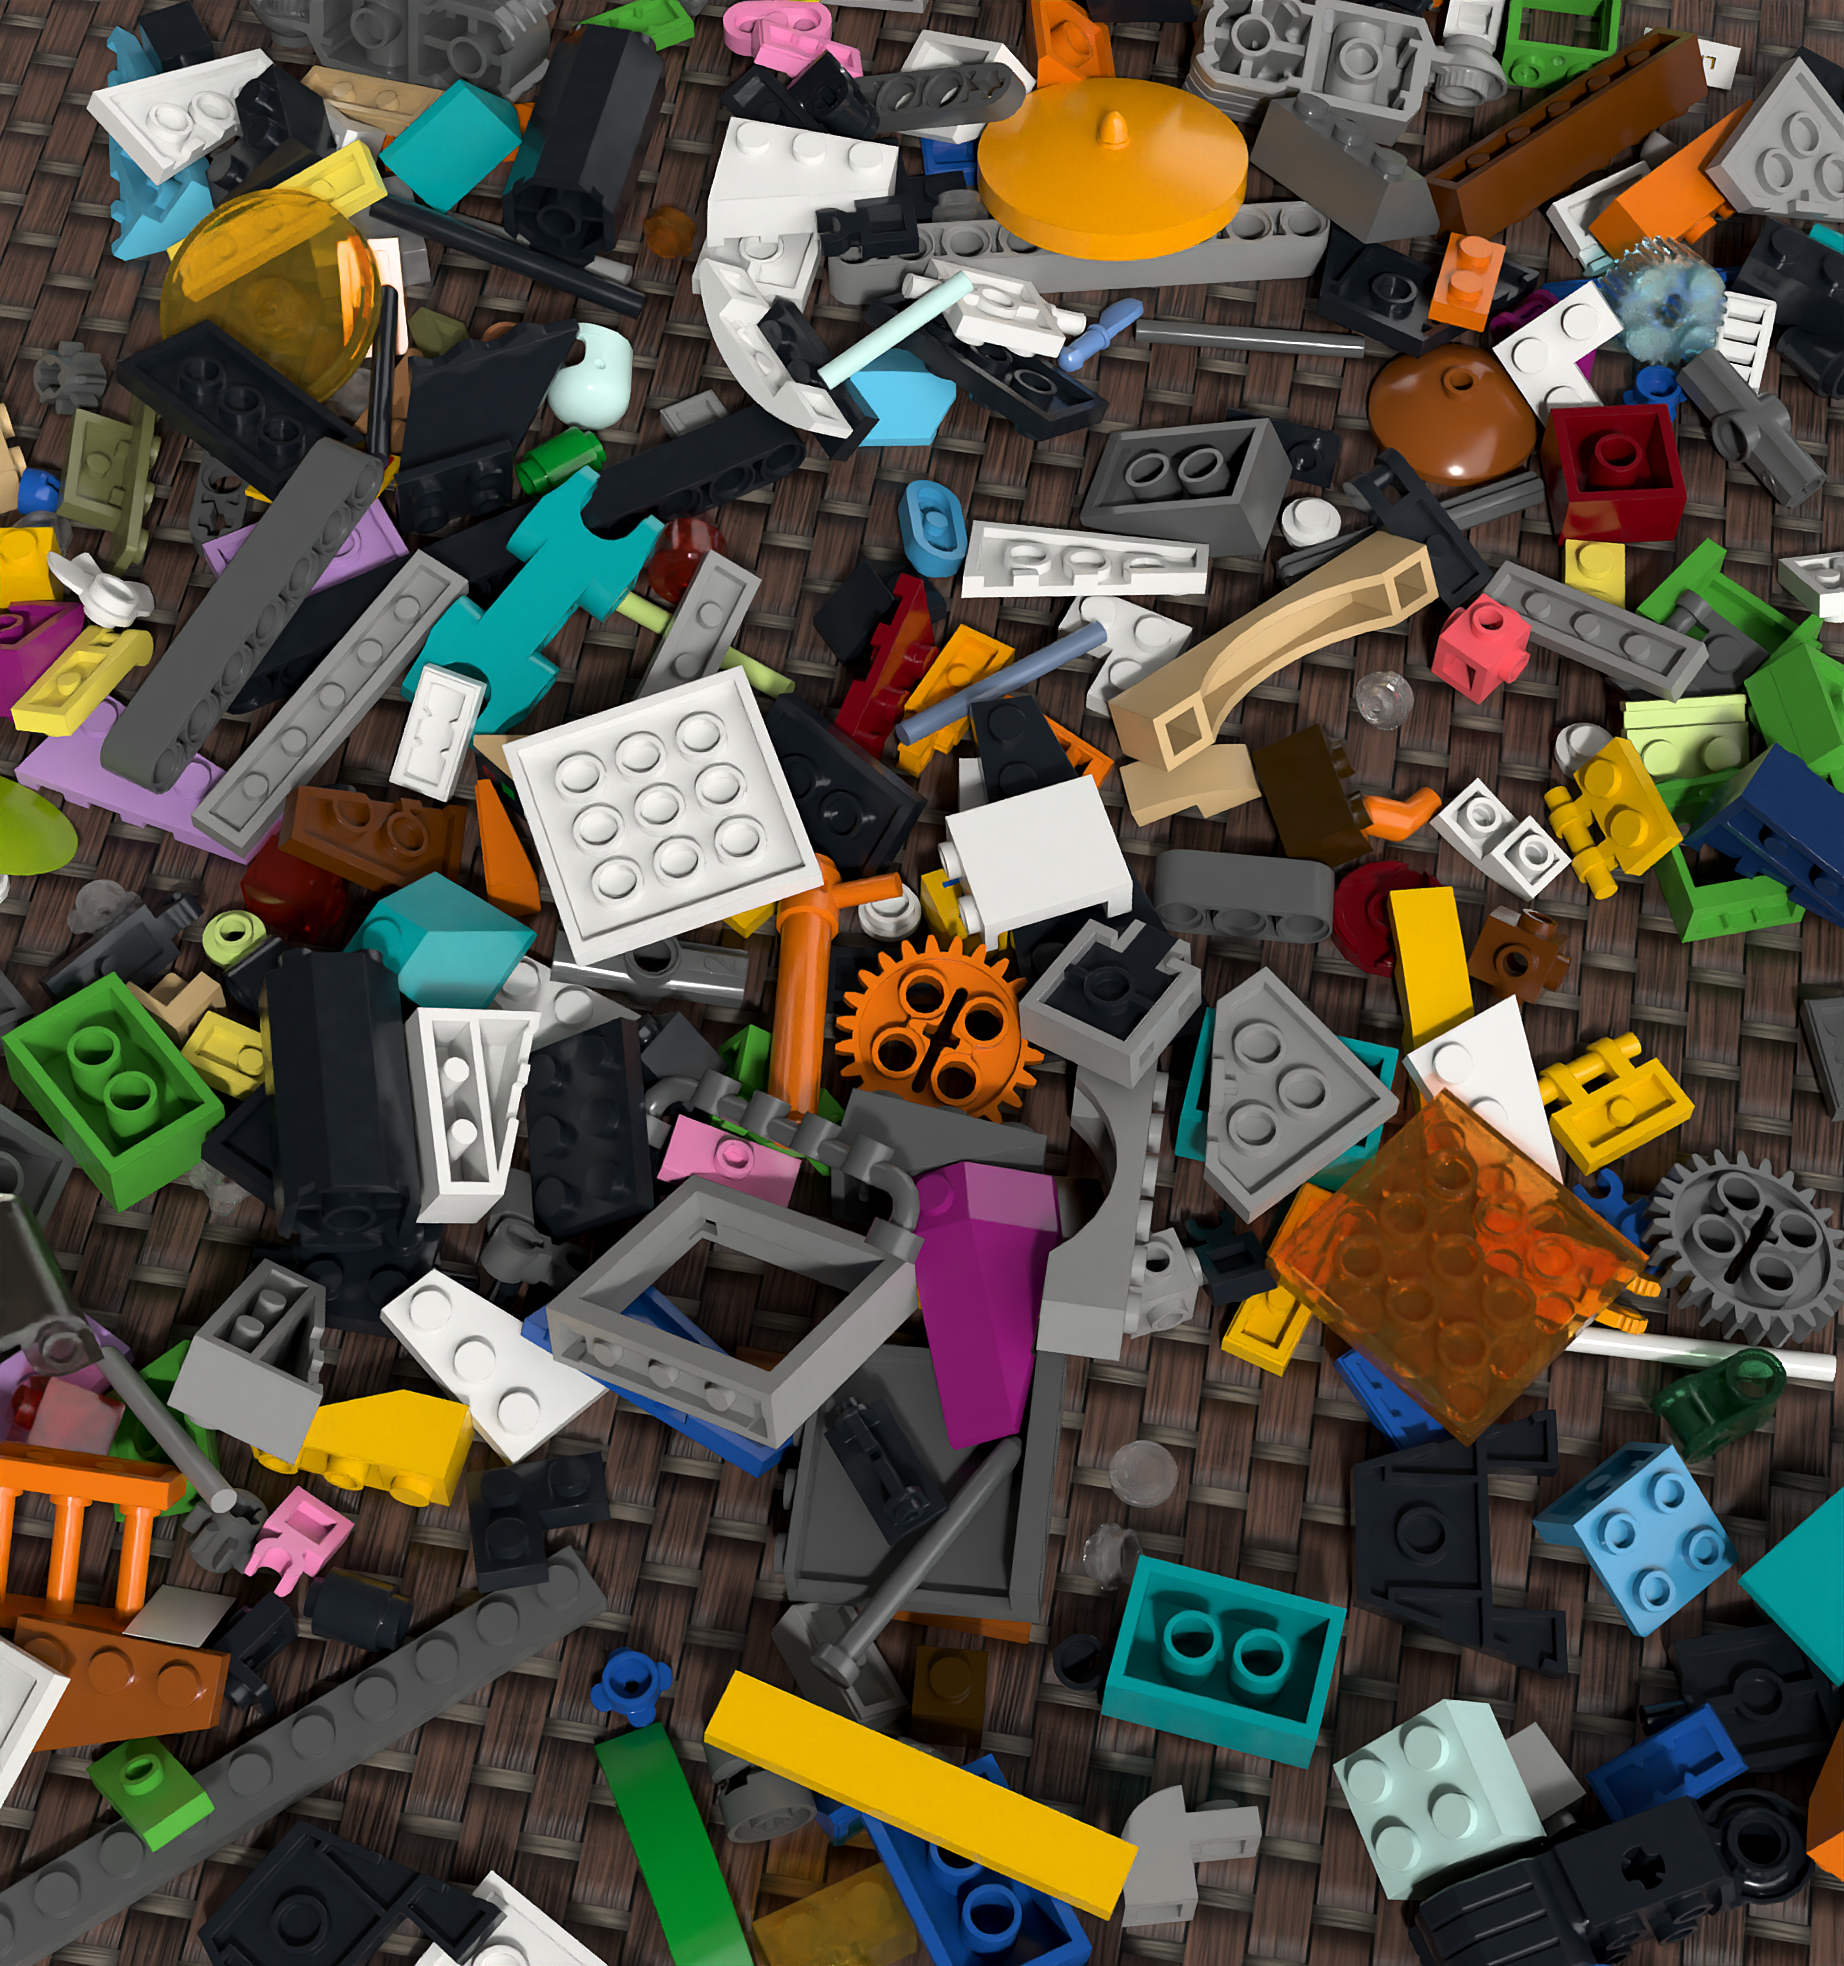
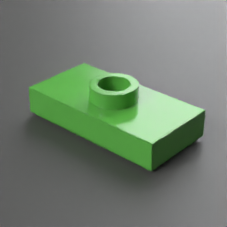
[572,0,695,52]
[86,1736,215,1852]

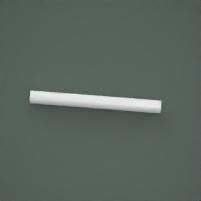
[1563,1324,1836,1382]

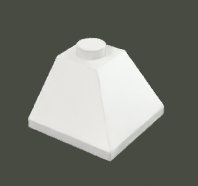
[895,29,1036,144]

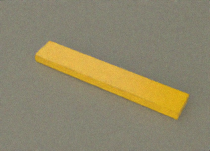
[704,1670,1139,1921]

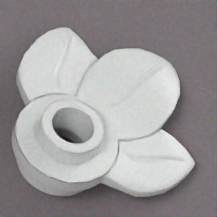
[47,551,155,629]

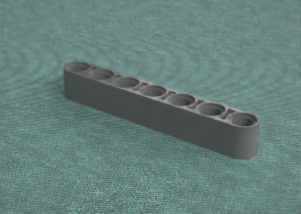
[100,437,384,794]

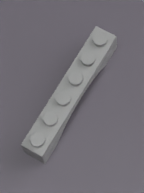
[1036,1058,1169,1361]

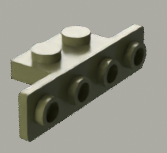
[56,394,161,579]

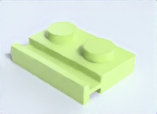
[1620,694,1750,784]

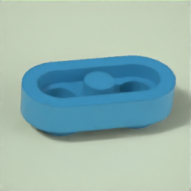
[898,480,969,578]

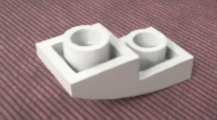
[1429,778,1572,902]

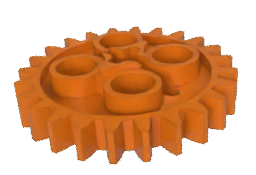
[834,935,1044,1124]

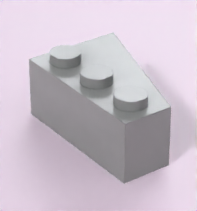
[167,1258,326,1466]

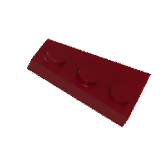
[834,573,940,761]

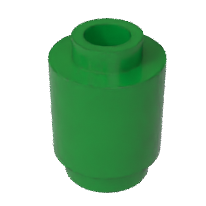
[515,426,606,501]

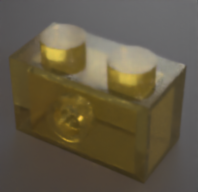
[751,1862,917,1966]

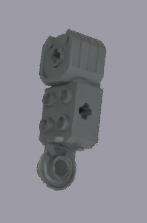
[249,0,556,104]

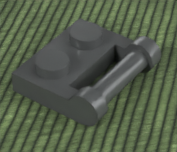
[1605,589,1770,701]

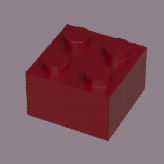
[1540,403,1687,546]

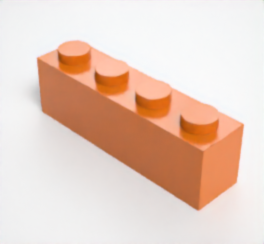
[1588,99,1754,279]

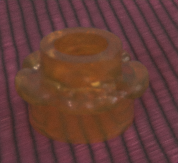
[643,207,697,259]

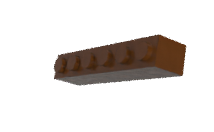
[1424,26,1709,244]

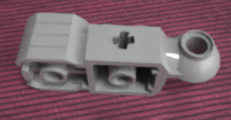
[1182,0,1508,146]

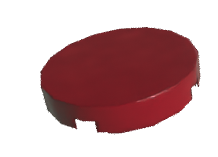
[1331,860,1443,978]

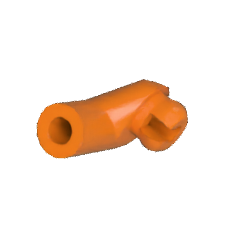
[1363,787,1443,842]

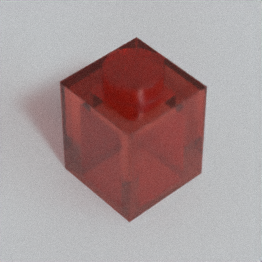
[240,834,347,944]
[6,1375,127,1456]

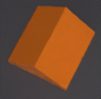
[1025,0,1116,92]

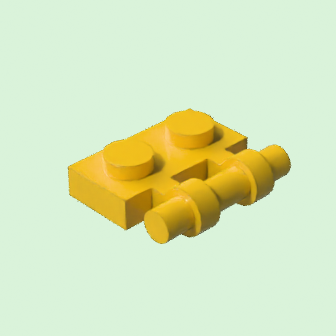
[1544,737,1683,900]
[1537,1031,1695,1176]

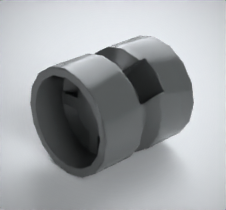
[701,1737,818,1843]

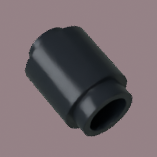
[303,1566,414,1653]

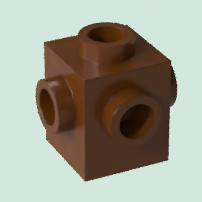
[1467,905,1572,1005]

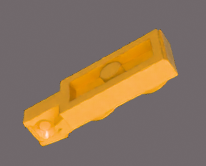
[896,624,1015,777]

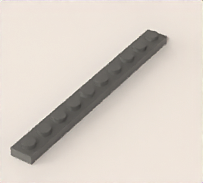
[0,1545,608,1966]

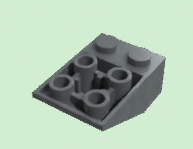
[831,1088,1047,1227]

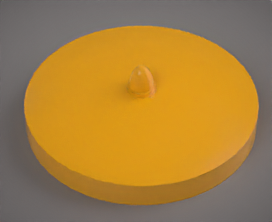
[977,77,1248,261]

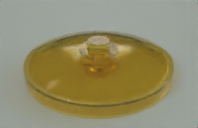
[160,189,382,403]

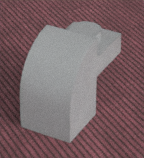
[1117,1785,1262,1927]

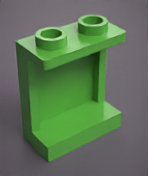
[1635,538,1824,720]

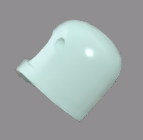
[547,323,633,431]

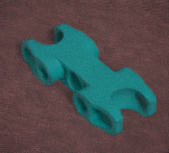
[400,465,665,751]

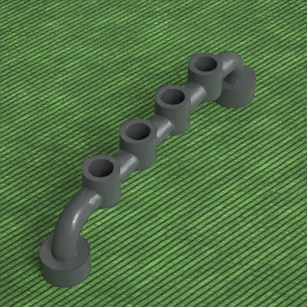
[644,1068,925,1265]

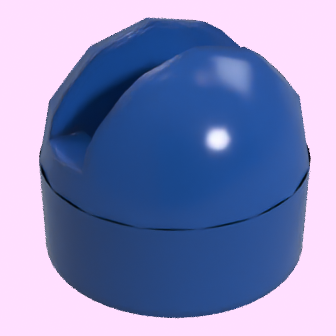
[18,467,60,517]

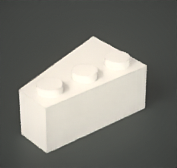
[707,116,899,247]
[403,1007,542,1223]

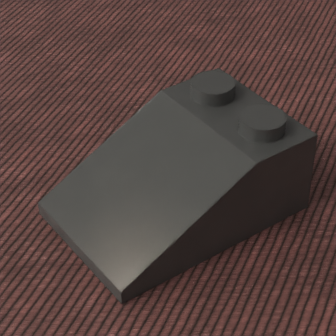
[1079,418,1293,558]

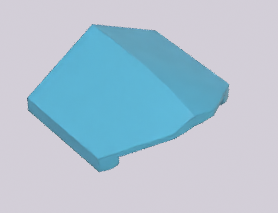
[849,348,956,447]

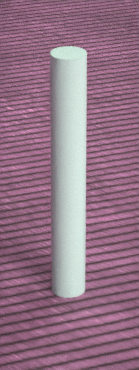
[817,270,974,390]

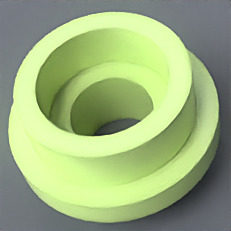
[202,910,267,970]

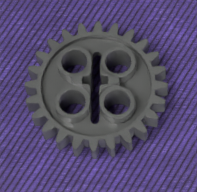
[1640,1149,1844,1348]

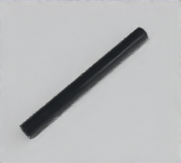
[369,192,647,320]

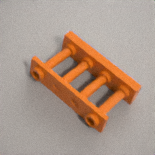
[0,1440,187,1632]

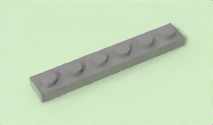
[191,549,469,859]

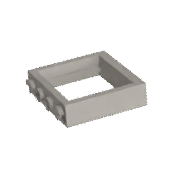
[545,1174,918,1449]

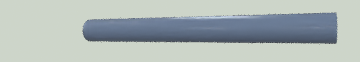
[895,621,1107,746]

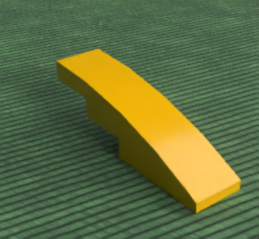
[1387,886,1475,1148]

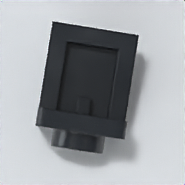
[211,1591,299,1719]

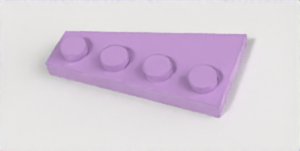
[14,695,284,865]

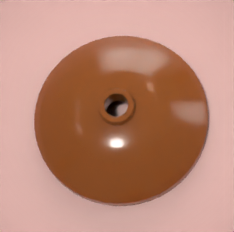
[1367,344,1541,487]

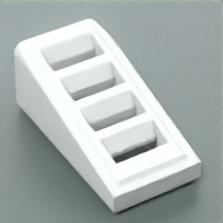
[1707,291,1777,395]

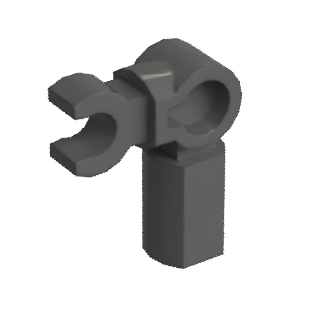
[480,1167,589,1294]

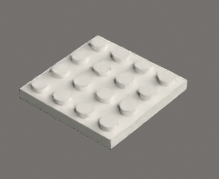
[502,665,824,968]

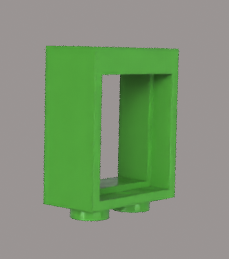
[1500,0,1621,91]
[1653,766,1806,943]

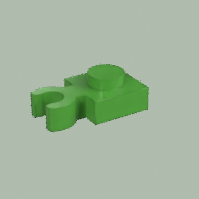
[706,1024,772,1136]

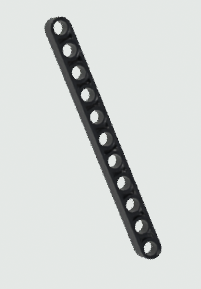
[226,403,807,715]

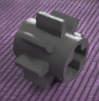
[33,341,107,415]
[181,1488,268,1575]

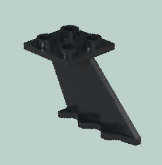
[394,318,580,536]

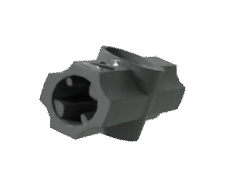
[1676,347,1828,510]
[550,923,749,1009]

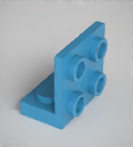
[1531,1441,1739,1637]

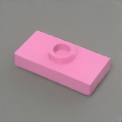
[751,18,863,79]
[657,1114,802,1208]

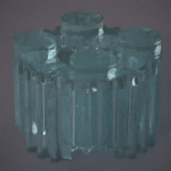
[1598,235,1728,367]

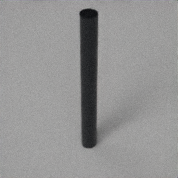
[365,286,399,468]

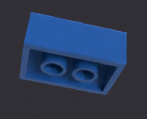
[860,1753,1092,1966]

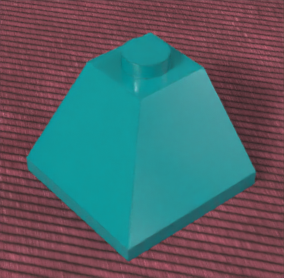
[343,871,538,1010]

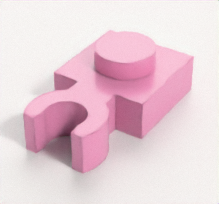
[244,1486,355,1597]

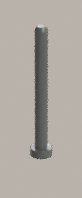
[810,1435,1025,1689]

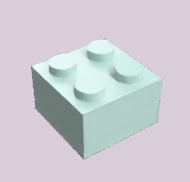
[1333,1699,1547,1900]

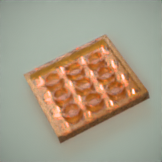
[1264,1087,1650,1448]

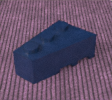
[1681,742,1844,929]

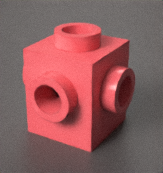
[1431,593,1532,705]

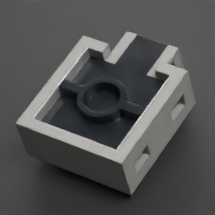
[1019,919,1202,1090]

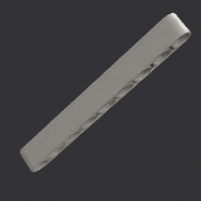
[828,201,1330,305]

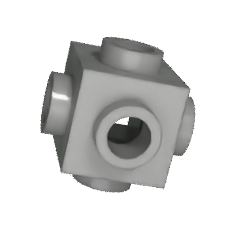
[1128,1227,1203,1339]

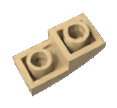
[1119,744,1262,827]

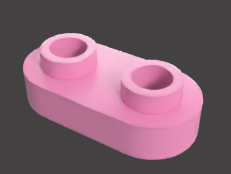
[723,0,832,56]

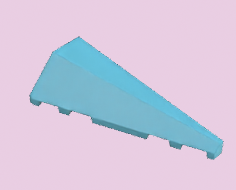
[107,26,220,261]

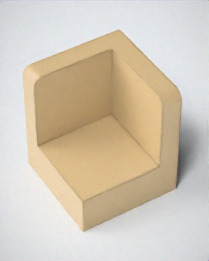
[126,971,230,1052]

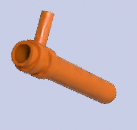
[767,853,903,1149]

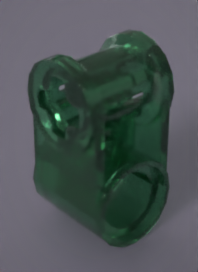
[1649,1348,1787,1464]

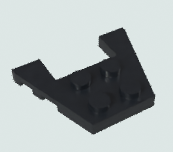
[1315,222,1540,359]
[1350,1409,1568,1679]
[197,1820,508,1966]

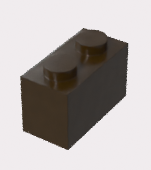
[1251,723,1375,869]

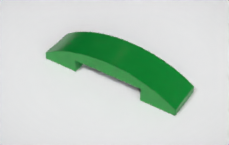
[594,1721,754,1966]

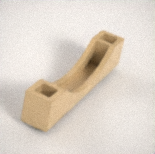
[1108,530,1439,772]

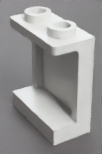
[938,774,1133,952]

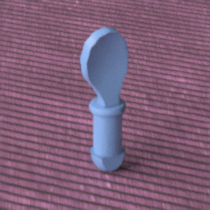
[1057,298,1144,372]

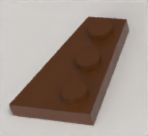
[278,785,468,897]

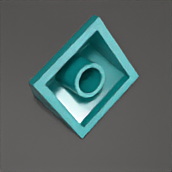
[378,79,523,214]

